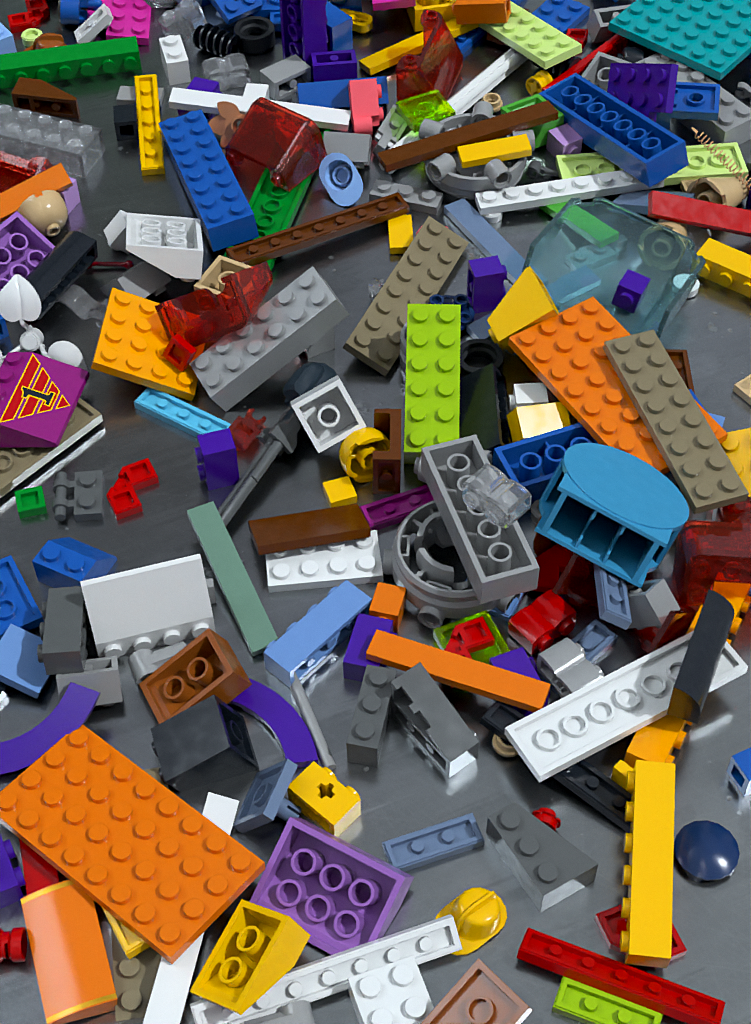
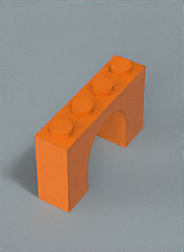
[452,0,511,24]

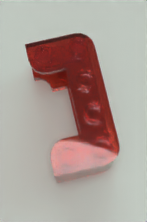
[673,520,751,606]

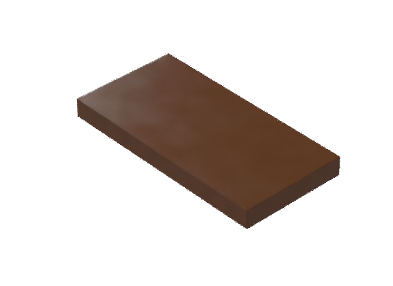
[248,504,371,555]

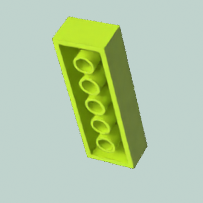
[404,304,461,464]

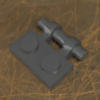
[52,470,104,522]

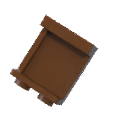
[373,408,401,495]

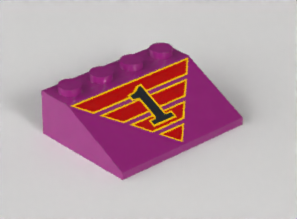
[0,352,90,447]

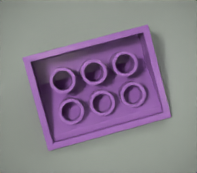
[0,211,55,291]
[249,817,414,955]

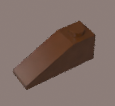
[11,77,80,119]

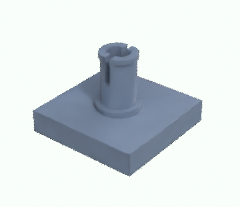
[232,759,302,833]

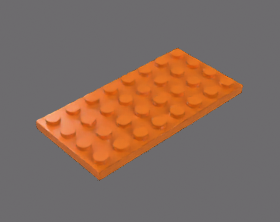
[508,297,728,475]
[0,725,265,964]

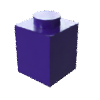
[611,269,651,314]

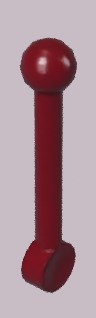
[87,260,134,269]

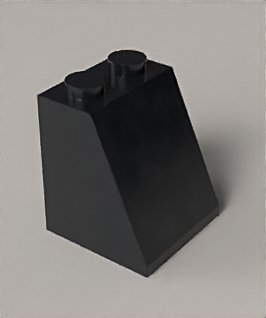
[151,695,259,792]

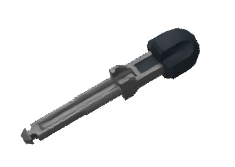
[218,362,337,527]

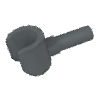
[526,160,559,179]

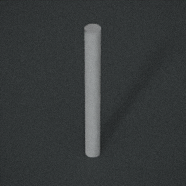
[289,672,336,770]

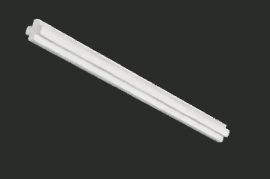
[379,48,528,174]

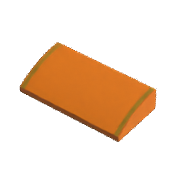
[20,880,117,1024]

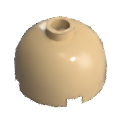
[18,190,68,237]

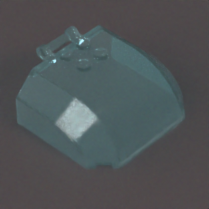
[522,197,706,339]

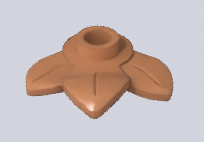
[208,101,252,148]

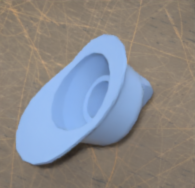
[319,153,363,206]

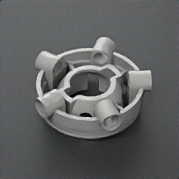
[419,101,535,200]
[383,501,521,629]

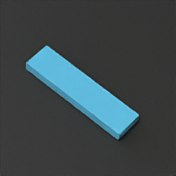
[134,387,236,438]

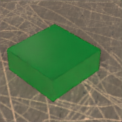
[14,485,47,519]

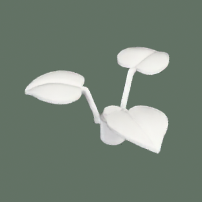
[0,274,90,372]

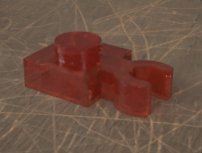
[229,408,266,452]

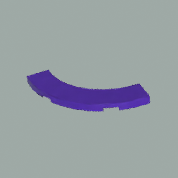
[229,678,318,768]
[0,682,101,775]

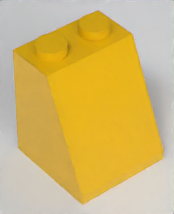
[487,266,559,354]

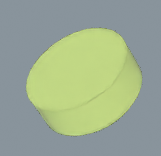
[21,28,42,47]

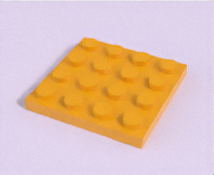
[91,287,209,401]

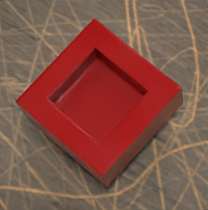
[162,334,197,372]

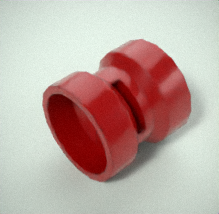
[0,927,28,963]

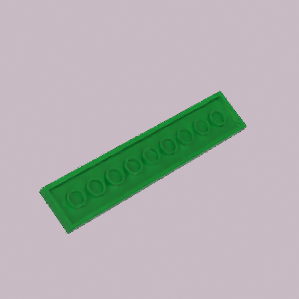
[224,126,333,280]

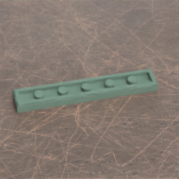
[187,501,278,657]

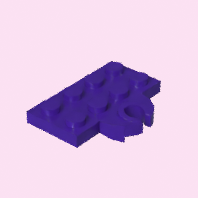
[607,63,679,122]

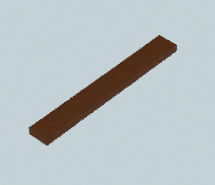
[377,100,558,172]
[226,192,410,266]

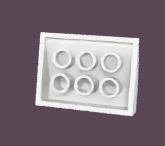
[126,213,203,282]
[80,554,216,658]

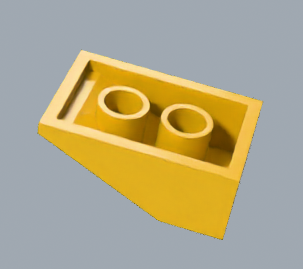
[189,899,311,1015]

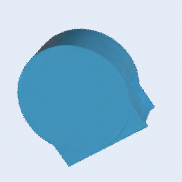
[534,443,689,588]

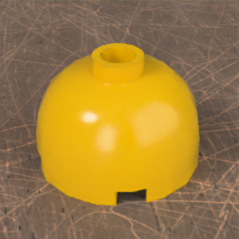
[339,427,390,483]

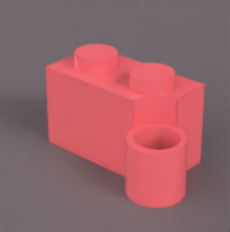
[348,78,384,135]

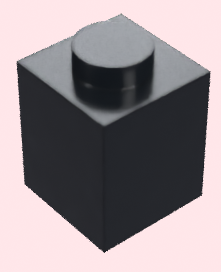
[113,104,139,141]

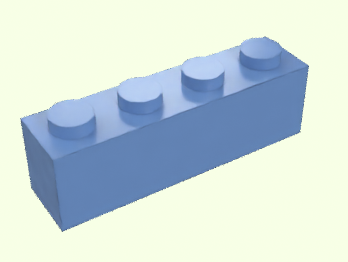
[264,580,372,688]

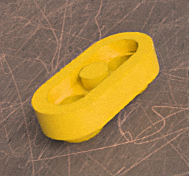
[340,8,373,34]

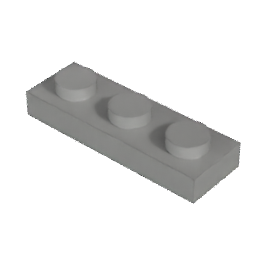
[369,179,443,215]

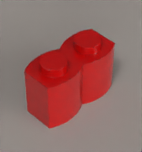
[508,589,576,655]

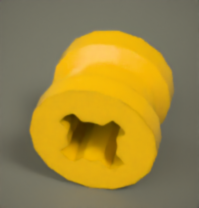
[526,70,553,96]

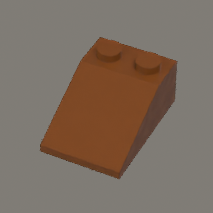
[139,628,252,724]

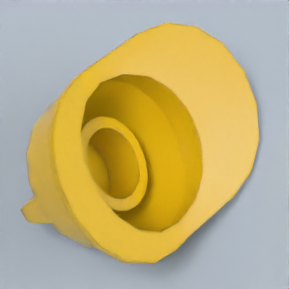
[435,887,507,956]

